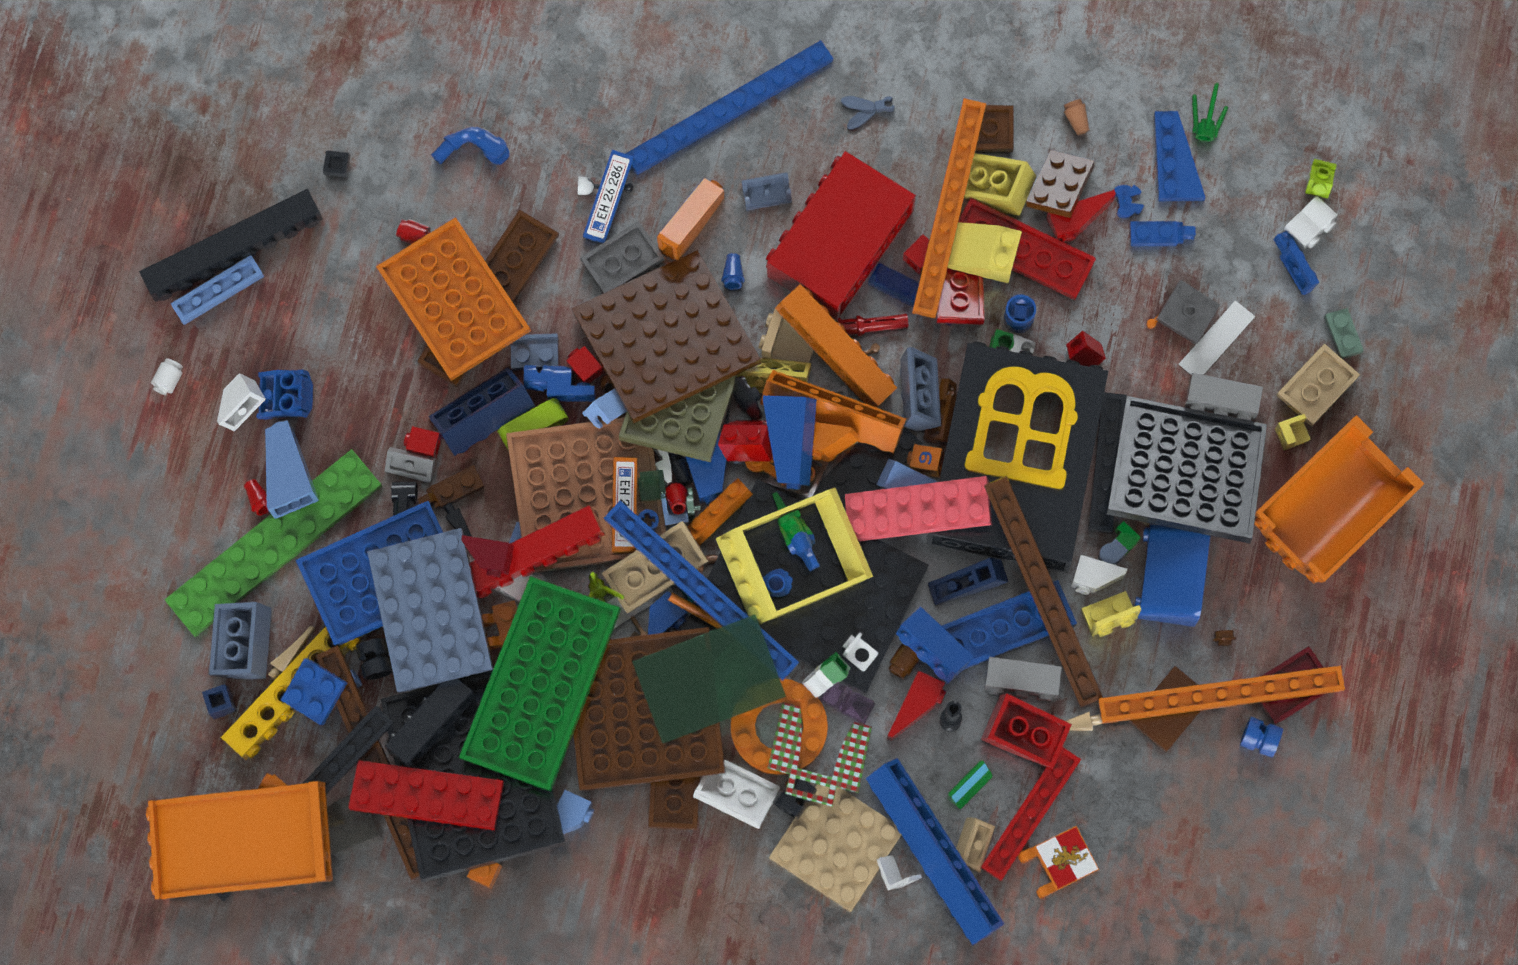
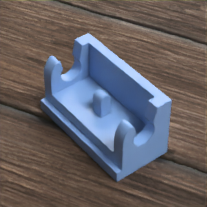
[582,389,627,429]

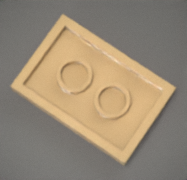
[1276,344,1360,427]

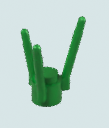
[1192,82,1228,142]

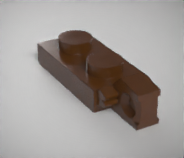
[923,378,957,443]
[417,465,485,509]

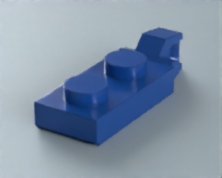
[1130,221,1196,246]
[1273,231,1320,295]

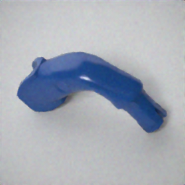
[431,127,510,165]

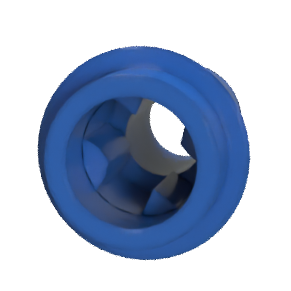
[721,253,745,290]

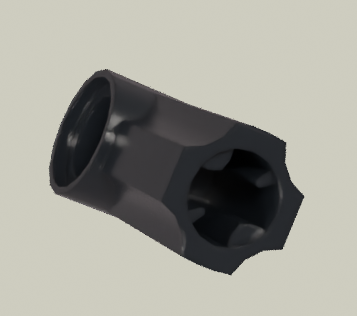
[391,482,418,516]

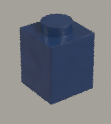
[202,684,237,720]

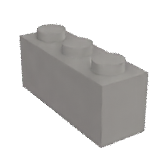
[1185,373,1263,421]
[984,657,1062,702]

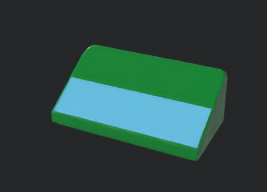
[947,760,993,809]

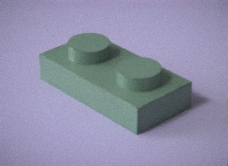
[1324,308,1364,359]

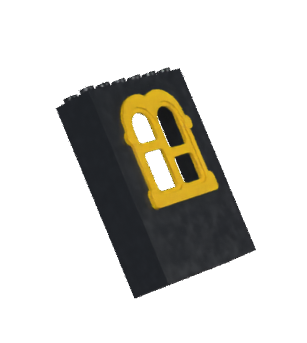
[927,341,1108,573]

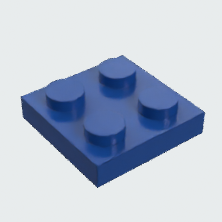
[281,658,347,725]

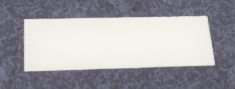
[1179,300,1255,375]

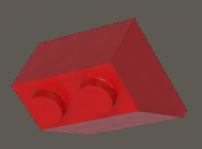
[718,420,773,462]

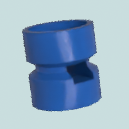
[1004,294,1036,333]
[1240,716,1283,758]

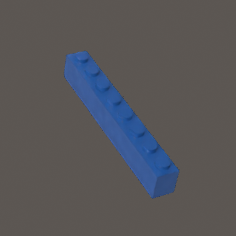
[866,758,1005,945]

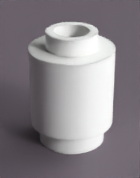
[151,358,183,395]

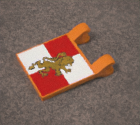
[1018,826,1099,899]

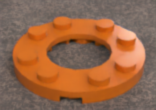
[731,678,828,775]

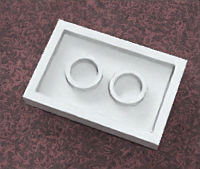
[693,759,780,829]

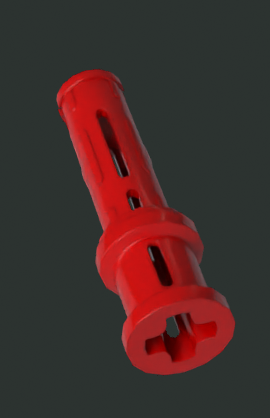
[836,313,909,336]

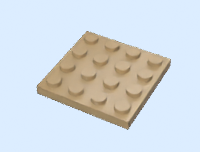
[769,784,901,913]

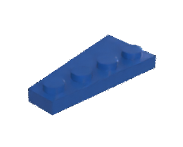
[1154,111,1206,202]

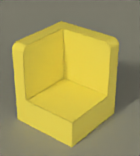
[1275,414,1310,450]

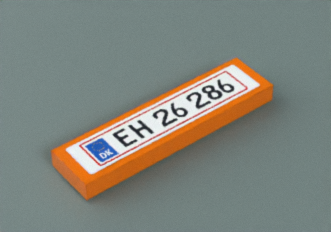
[611,457,637,553]

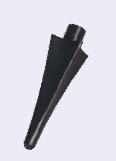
[443,503,472,537]

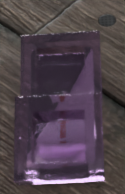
[819,682,875,725]

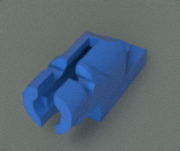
[524,365,596,402]

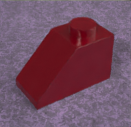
[461,535,514,578]

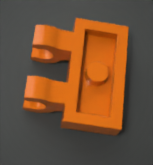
[482,600,517,650]

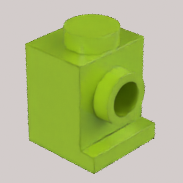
[1305,159,1337,199]

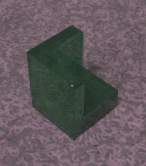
[637,470,666,502]

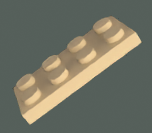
[602,521,709,614]

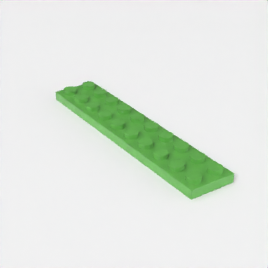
[164,449,382,637]

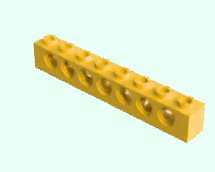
[221,627,372,760]

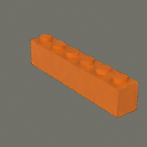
[775,284,897,408]
[760,370,906,453]

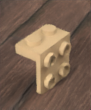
[759,309,813,363]

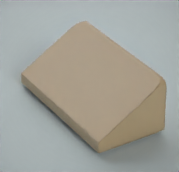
[956,817,995,873]

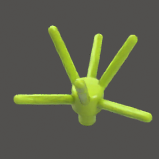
[588,572,624,602]

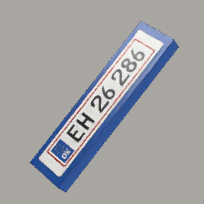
[583,150,634,244]

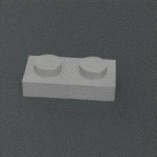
[384,447,436,483]

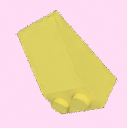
[964,153,1036,216]
[947,222,1022,283]

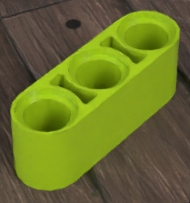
[497,398,569,449]

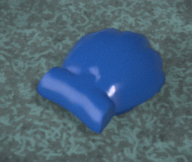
[762,569,793,597]

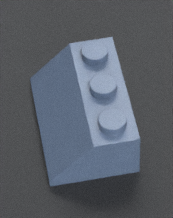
[900,347,941,432]
[209,602,272,680]

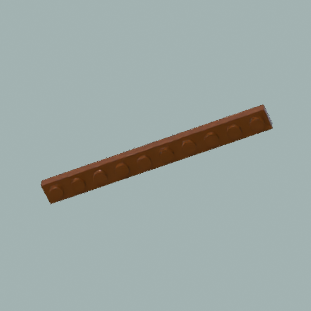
[984,476,1103,707]
[316,646,420,880]

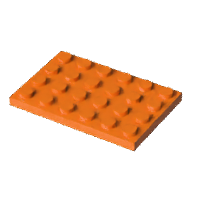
[376,217,531,381]

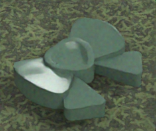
[686,488,701,522]

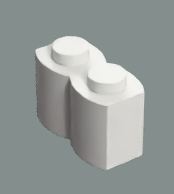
[1283,196,1337,251]

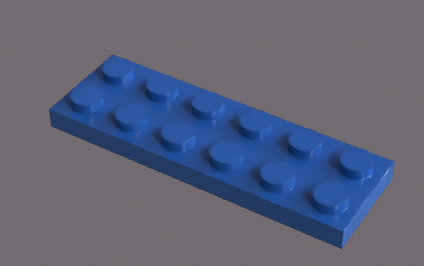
[942,580,1077,670]

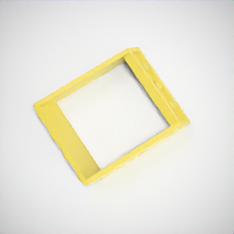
[716,488,873,625]

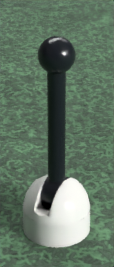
[578,176,634,195]

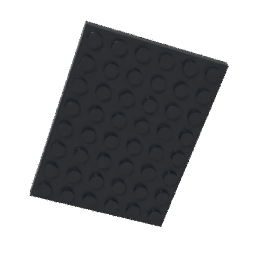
[694,479,929,694]
[380,670,566,883]

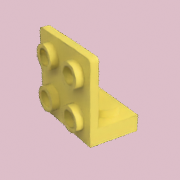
[1081,591,1141,637]

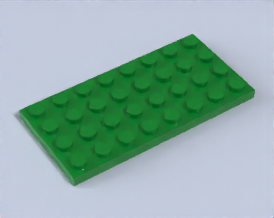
[459,576,621,791]

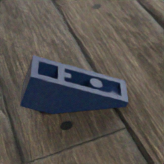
[928,558,1009,606]

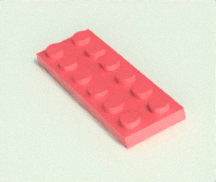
[845,476,992,542]

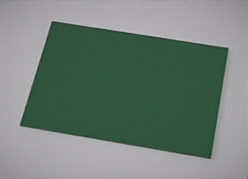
[632,615,786,744]

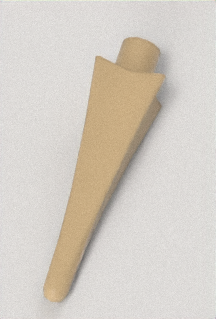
[268,626,314,680]
[1066,712,1102,731]

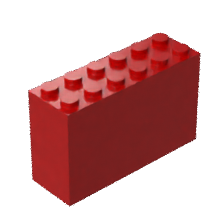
[766,151,916,320]

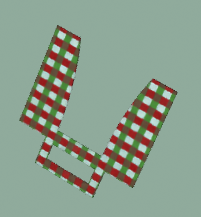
[768,702,872,807]

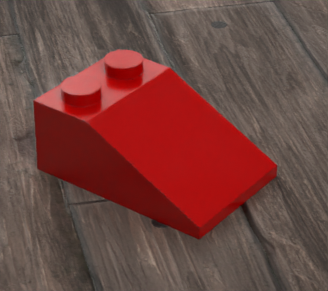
[981,693,1072,769]

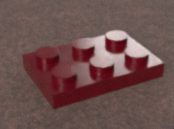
[1259,646,1325,725]

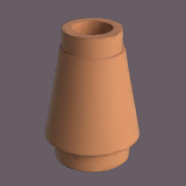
[1064,99,1090,135]

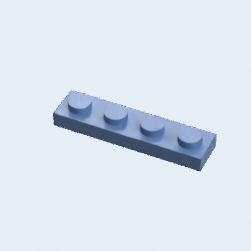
[171,255,264,325]

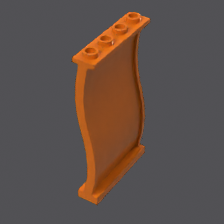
[146,781,333,900]

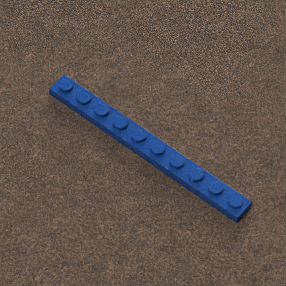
[625,40,833,175]
[604,501,799,681]

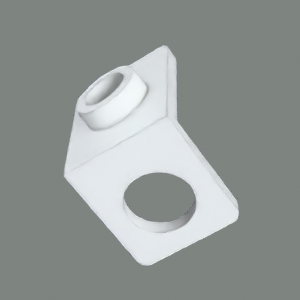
[842,633,878,671]
[877,855,922,890]

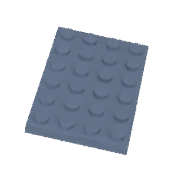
[367,528,493,693]

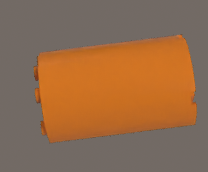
[1254,415,1425,584]

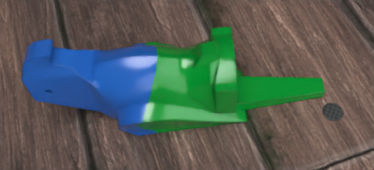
[772,492,820,571]

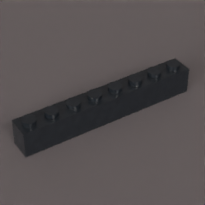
[139,188,323,302]

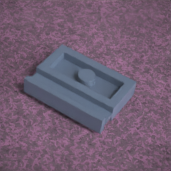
[511,333,559,371]

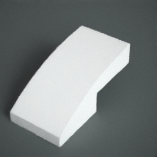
[653,449,672,488]

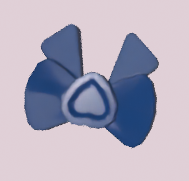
[1113,185,1144,218]

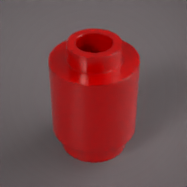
[396,219,431,245]

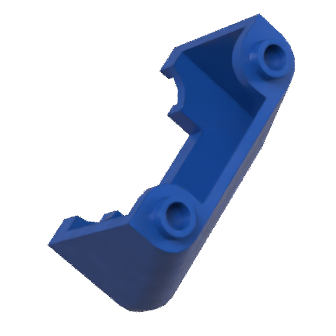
[1134,523,1210,627]

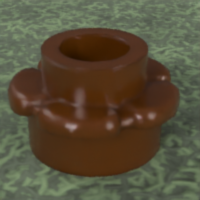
[1212,630,1237,646]

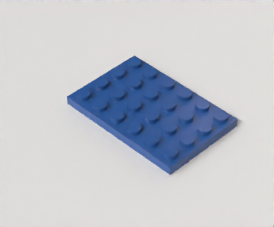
[296,501,443,646]

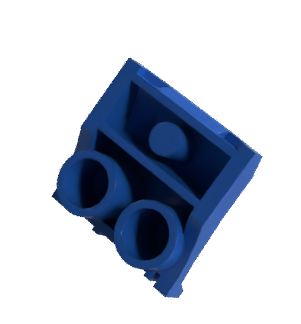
[256,369,313,419]

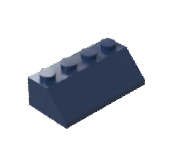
[428,367,535,456]

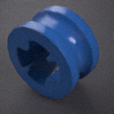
[638,509,659,530]

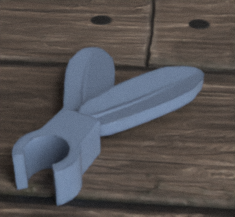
[841,96,895,130]

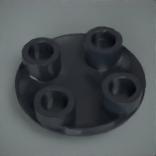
[734,376,763,421]

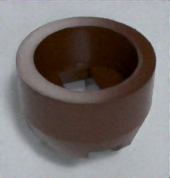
[600,374,614,394]

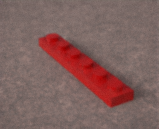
[980,747,1081,882]

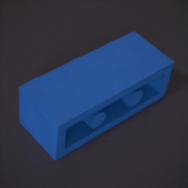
[896,607,974,684]

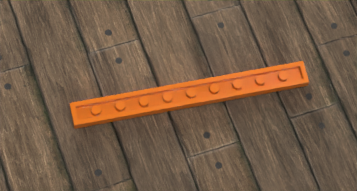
[912,98,986,319]
[1098,666,1345,724]

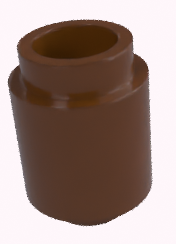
[888,643,920,680]

